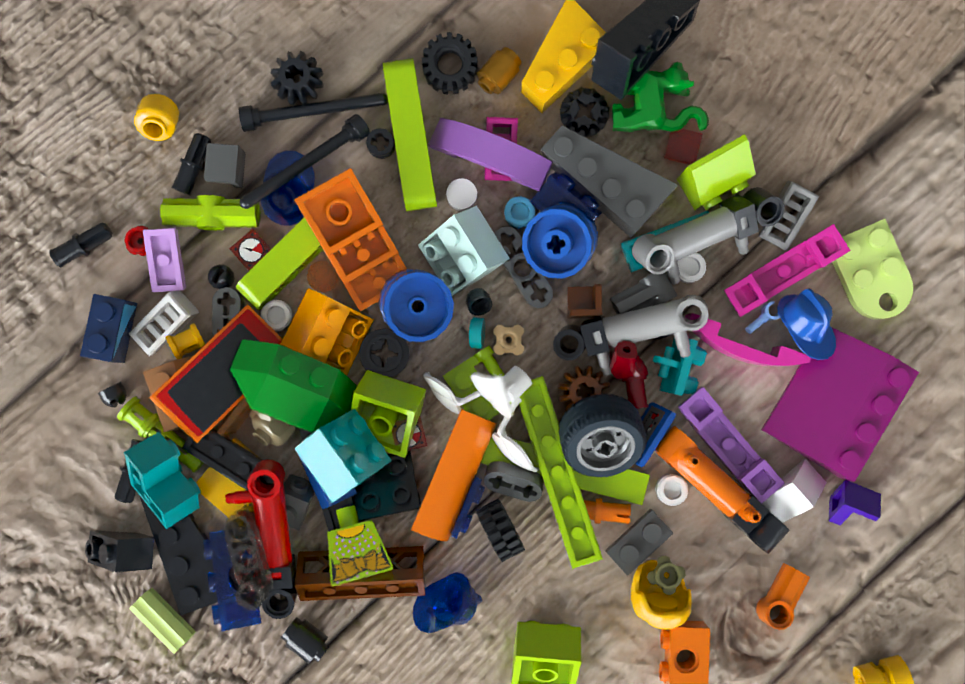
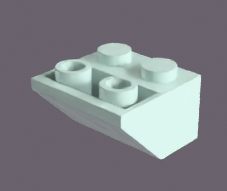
[418,206,510,296]

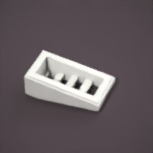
[129,291,199,357]

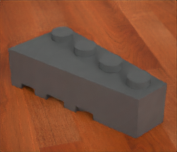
[540,126,678,238]

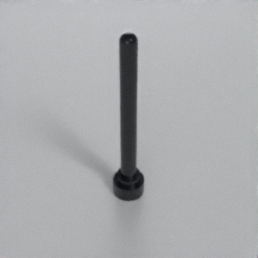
[239,93,388,132]
[239,114,370,209]

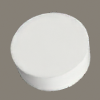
[446,178,477,211]
[677,252,706,283]
[261,300,294,331]
[655,473,688,506]

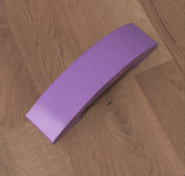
[428,118,553,192]
[678,387,785,503]

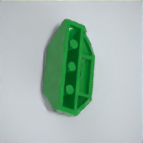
[230,339,357,433]

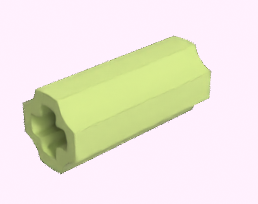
[130,588,196,654]

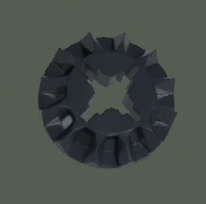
[560,87,610,137]
[359,328,410,377]

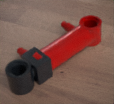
[225,459,298,619]

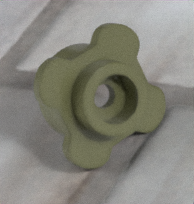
[647,556,686,595]

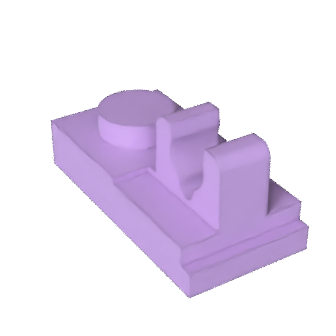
[143,227,186,292]

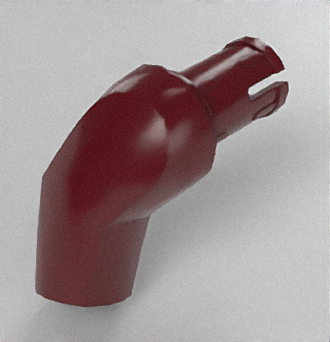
[610,341,649,409]

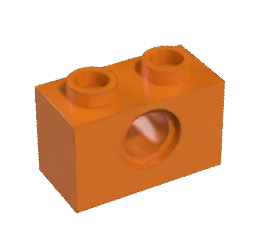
[659,621,710,684]

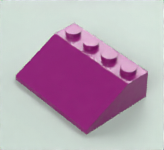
[761,327,919,482]

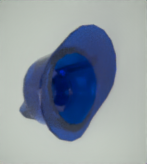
[261,150,315,226]
[413,572,483,633]

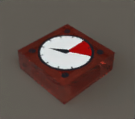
[229,228,271,271]
[392,416,428,451]

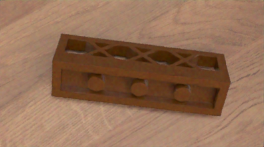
[295,546,426,601]

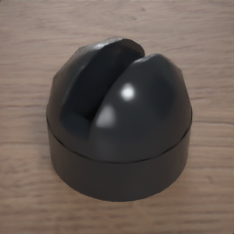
[208,264,235,289]
[466,288,493,316]
[98,382,127,408]

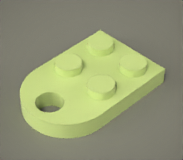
[832,219,913,319]

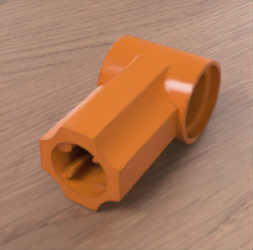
[756,563,810,630]

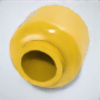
[134,94,179,141]

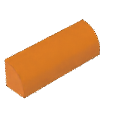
[411,409,497,542]

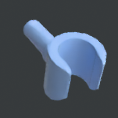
[745,301,780,334]

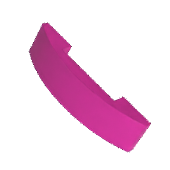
[723,224,851,317]
[685,313,811,366]

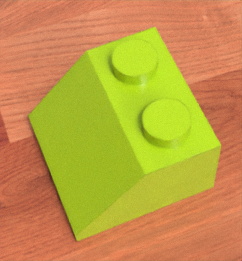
[676,134,756,211]
[351,370,426,458]
[511,621,581,684]

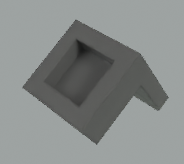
[204,143,246,188]

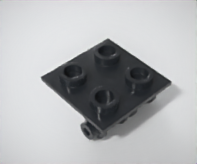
[354,450,421,522]

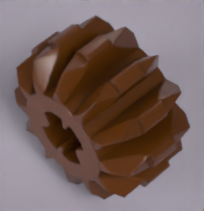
[557,366,610,411]

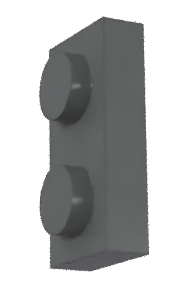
[605,508,674,576]

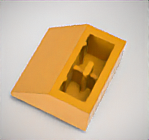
[281,288,374,375]

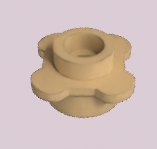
[493,325,524,356]

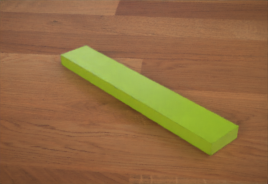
[519,376,603,569]
[481,437,650,505]

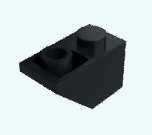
[85,531,154,573]

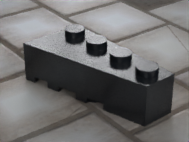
[591,0,700,100]

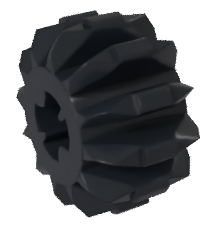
[270,51,324,106]

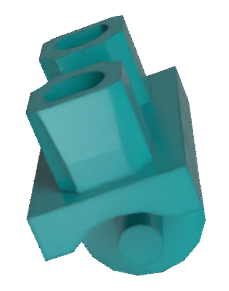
[652,337,707,396]

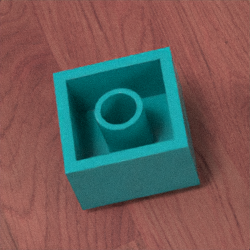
[294,409,392,503]

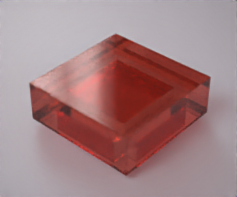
[664,128,703,165]

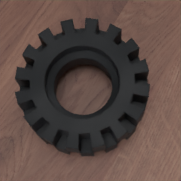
[422,32,478,95]
[476,498,525,562]

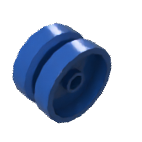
[522,203,598,279]
[379,269,454,342]

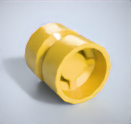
[853,655,914,684]

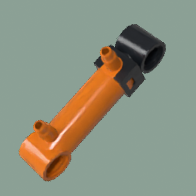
[654,426,790,554]

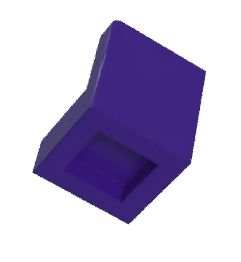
[828,480,881,526]

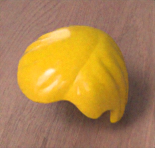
[631,560,691,629]

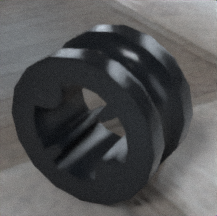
[366,128,395,159]

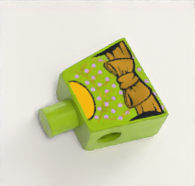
[327,505,393,587]

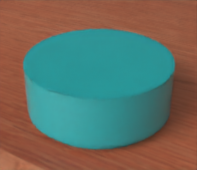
[469,317,485,349]

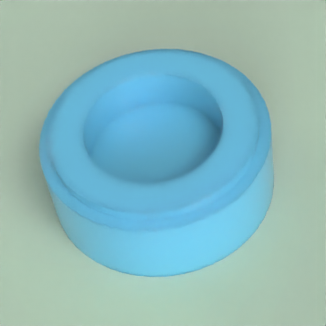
[504,196,535,229]

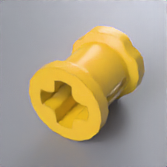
[165,323,205,360]

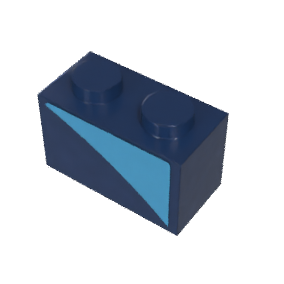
[80,294,138,363]

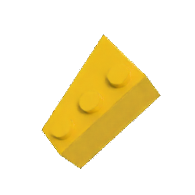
[521,0,606,114]

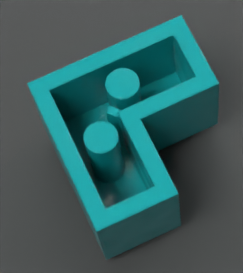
[124,432,201,529]

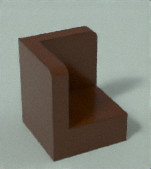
[567,284,602,319]

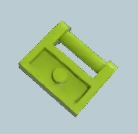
[443,345,511,420]

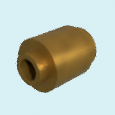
[477,47,522,94]

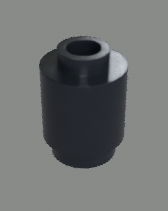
[281,617,330,664]

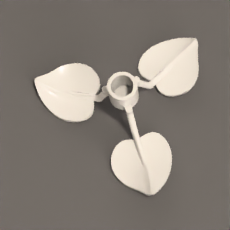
[423,366,539,472]

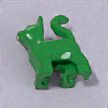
[612,62,709,132]

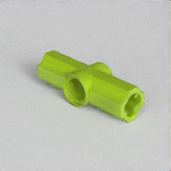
[160,195,261,231]

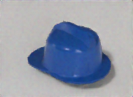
[777,288,836,360]

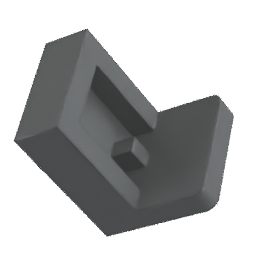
[284,474,315,531]

